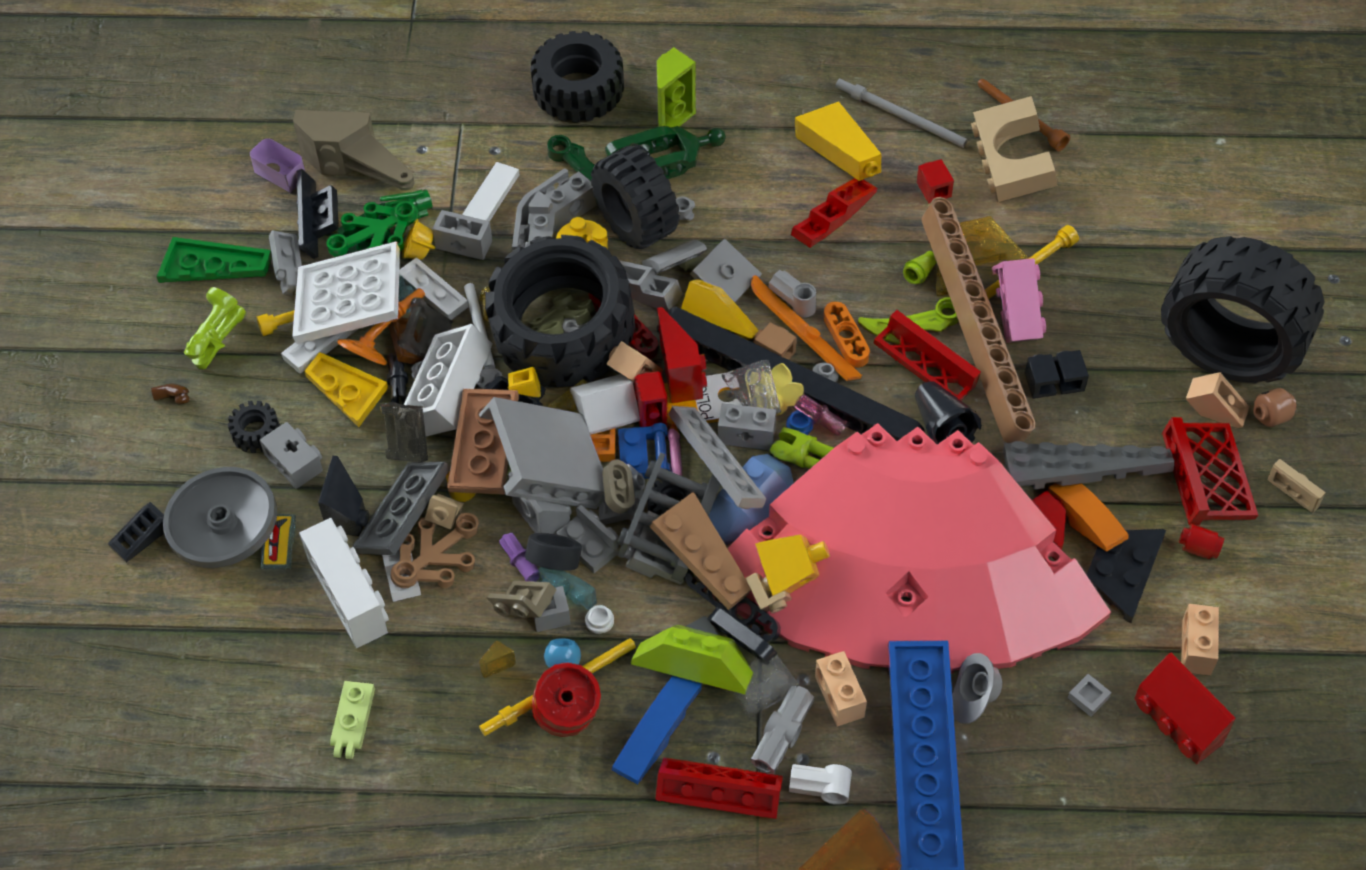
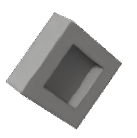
[1068,674,1112,717]

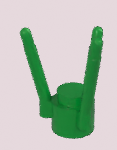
[369,189,433,231]

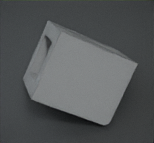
[533,586,571,632]

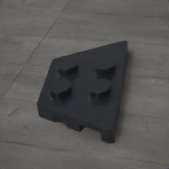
[1087,529,1166,623]

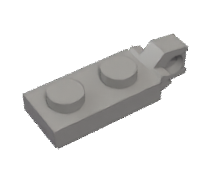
[269,230,302,296]

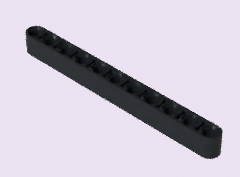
[656,307,925,441]

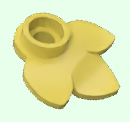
[754,363,804,415]

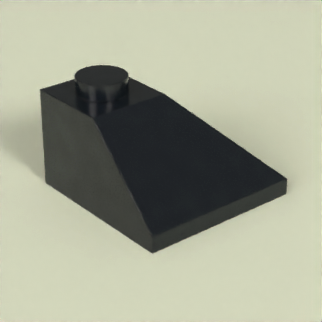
[318,455,369,537]

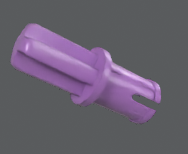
[499,533,542,582]

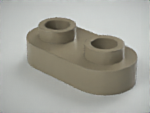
[602,460,635,514]

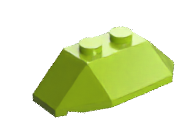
[631,625,753,695]

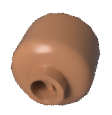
[1253,388,1297,427]

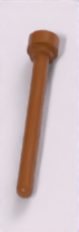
[978,79,1070,152]

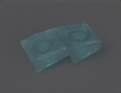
[538,567,597,610]

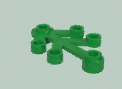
[326,201,419,257]

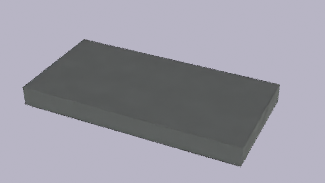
[353,462,450,555]

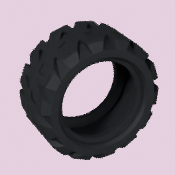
[485,235,635,387]
[1161,236,1325,384]

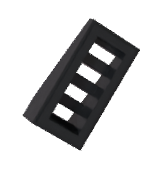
[108,502,164,563]

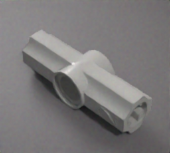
[751,686,814,774]

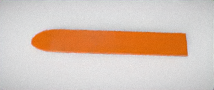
[751,275,862,381]

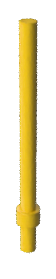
[479,638,636,736]

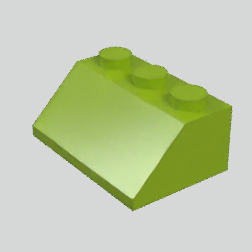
[657,47,696,128]

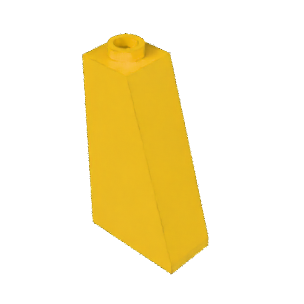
[795,102,882,181]

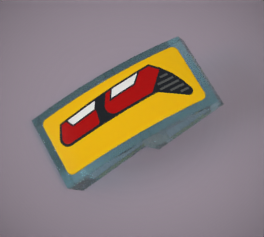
[261,515,296,569]

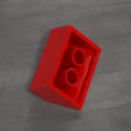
[1134,652,1236,764]

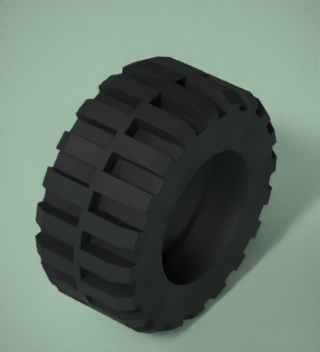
[530,31,624,123]
[591,146,680,249]

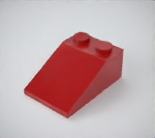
[657,307,707,403]

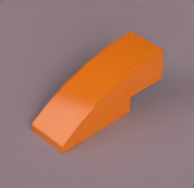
[1048,483,1129,552]

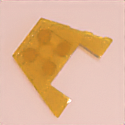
[936,216,1029,296]

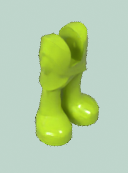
[184,287,246,370]
[770,427,835,469]

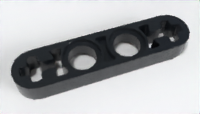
[685,569,781,643]

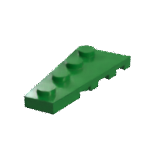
[156,237,272,283]

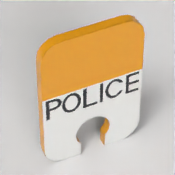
[664,373,745,427]

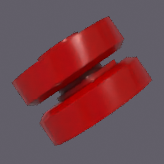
[531,662,601,737]

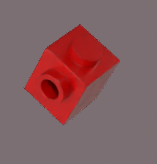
[916,159,954,204]

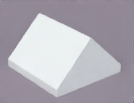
[570,374,640,435]

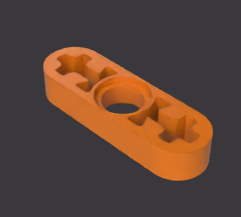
[823,302,870,368]

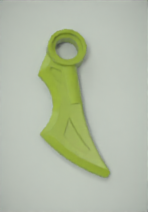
[858,297,959,345]

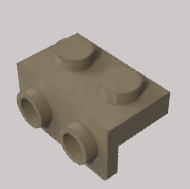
[487,580,557,618]

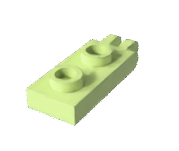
[330,681,375,759]

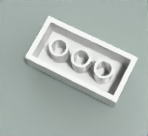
[398,324,493,438]
[299,518,389,649]

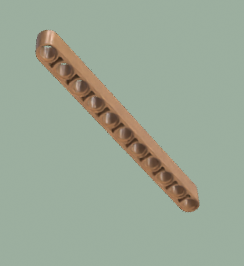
[922,197,1036,443]

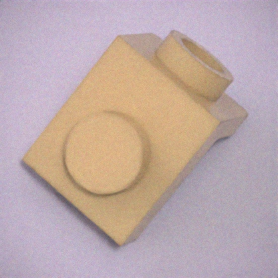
[425,494,464,529]

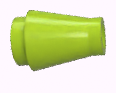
[903,251,937,284]

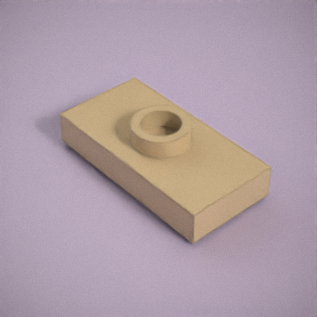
[1267,459,1326,513]

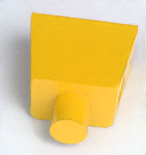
[755,535,830,596]

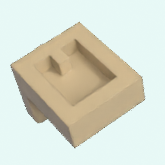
[746,573,792,613]

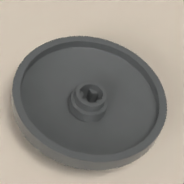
[163,467,277,568]

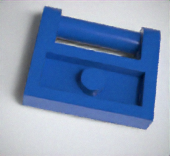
[618,423,671,479]

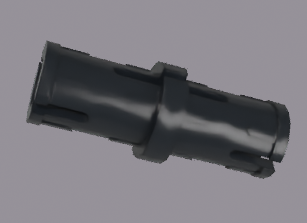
[387,352,408,405]

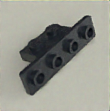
[296,169,339,259]

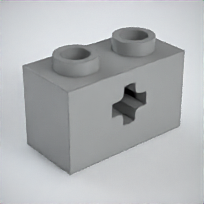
[432,210,492,260]
[718,403,776,450]
[260,422,323,489]

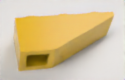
[681,279,759,341]

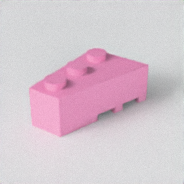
[992,258,1046,343]

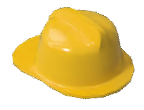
[402,219,435,260]

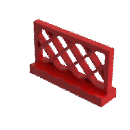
[1162,417,1258,525]

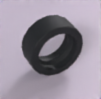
[525,533,582,571]

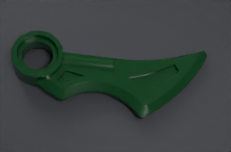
[547,135,599,208]

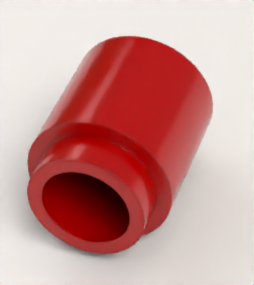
[1179,524,1224,559]

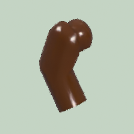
[151,383,190,405]

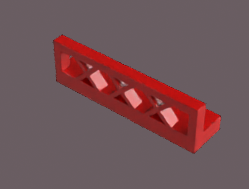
[873,310,981,401]
[655,757,783,819]

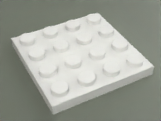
[292,242,400,344]

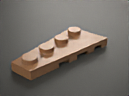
[650,492,751,610]

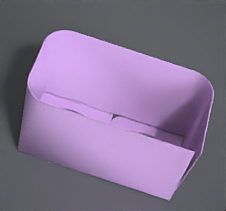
[250,139,305,193]

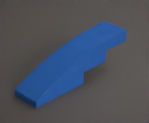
[612,676,702,785]

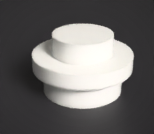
[585,605,614,634]

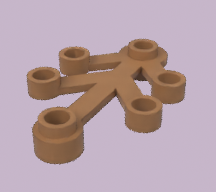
[390,513,479,588]

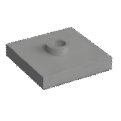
[690,238,762,302]

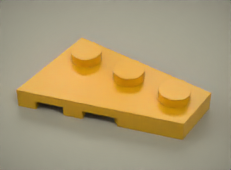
[305,352,388,427]

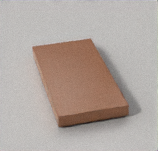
[447,389,519,494]

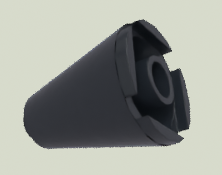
[915,381,982,445]

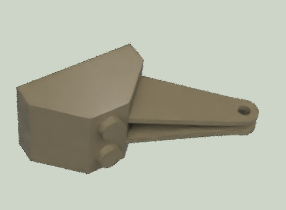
[293,110,415,190]

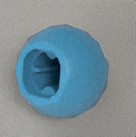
[544,639,581,668]

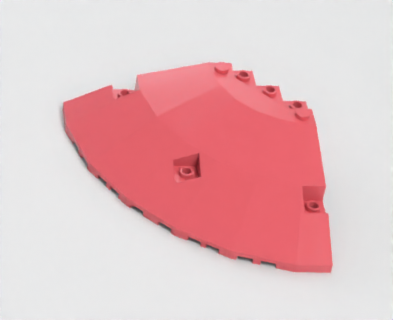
[728,423,1111,674]

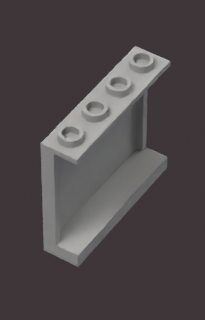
[479,397,605,509]

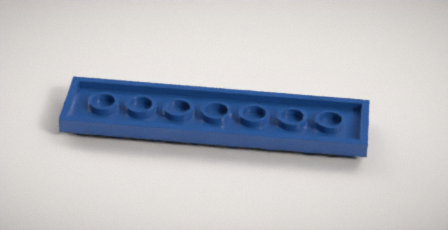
[888,641,965,870]

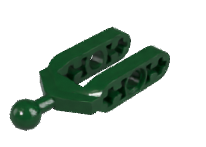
[605,126,726,179]

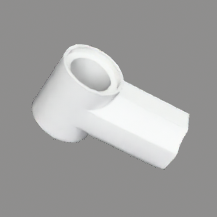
[789,764,852,804]

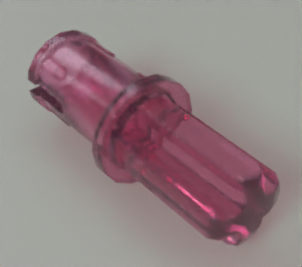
[794,394,847,436]

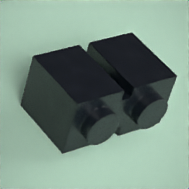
[1024,350,1089,399]

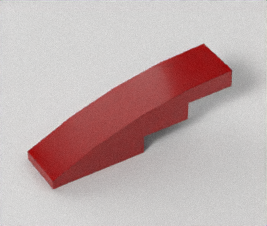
[791,178,878,248]

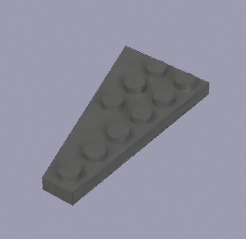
[1003,441,1174,489]

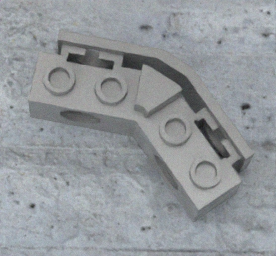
[512,168,597,251]

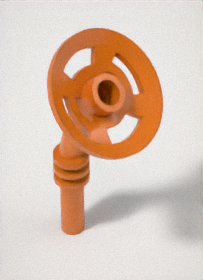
[337,288,425,366]

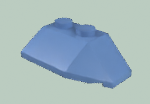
[708,454,794,545]

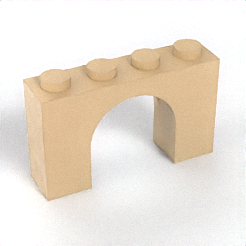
[971,96,1058,202]

